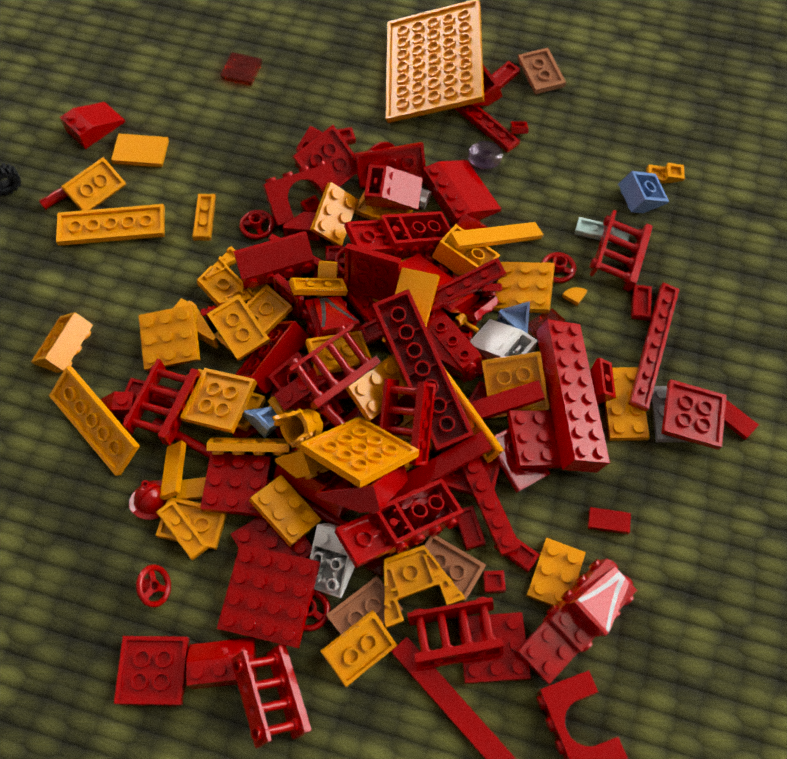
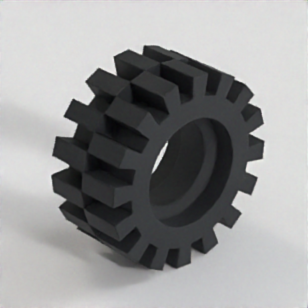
[0,163,21,196]

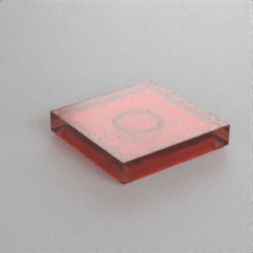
[220,52,262,86]

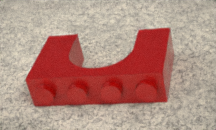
[262,160,339,225]
[536,670,628,759]

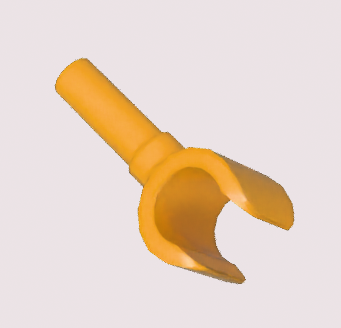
[453,314,479,333]

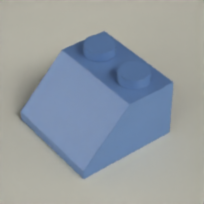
[618,171,669,213]

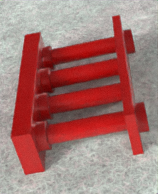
[589,210,653,292]
[286,323,381,411]
[122,358,201,446]
[380,378,436,465]
[407,597,504,671]
[231,644,312,749]

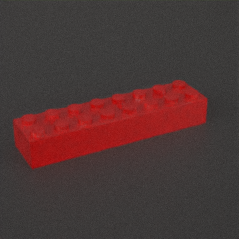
[372,289,474,453]
[536,319,610,473]

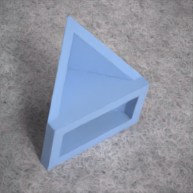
[497,301,530,334]
[242,406,278,438]

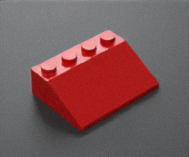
[423,160,501,226]
[400,253,480,314]
[315,464,408,514]

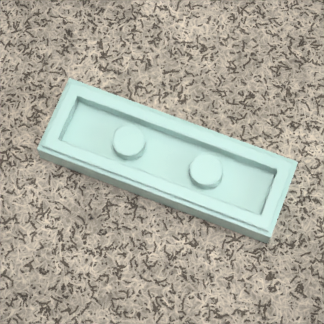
[574,217,630,244]

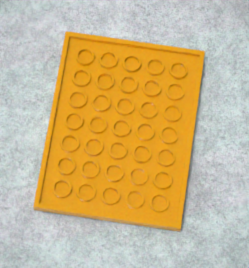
[386,0,484,123]

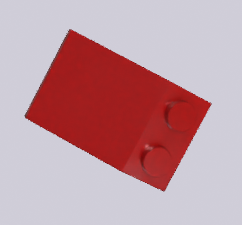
[60,102,125,149]

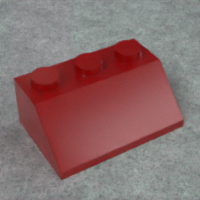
[186,637,257,690]

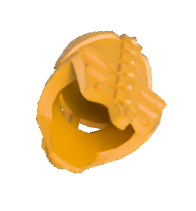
[272,408,323,449]

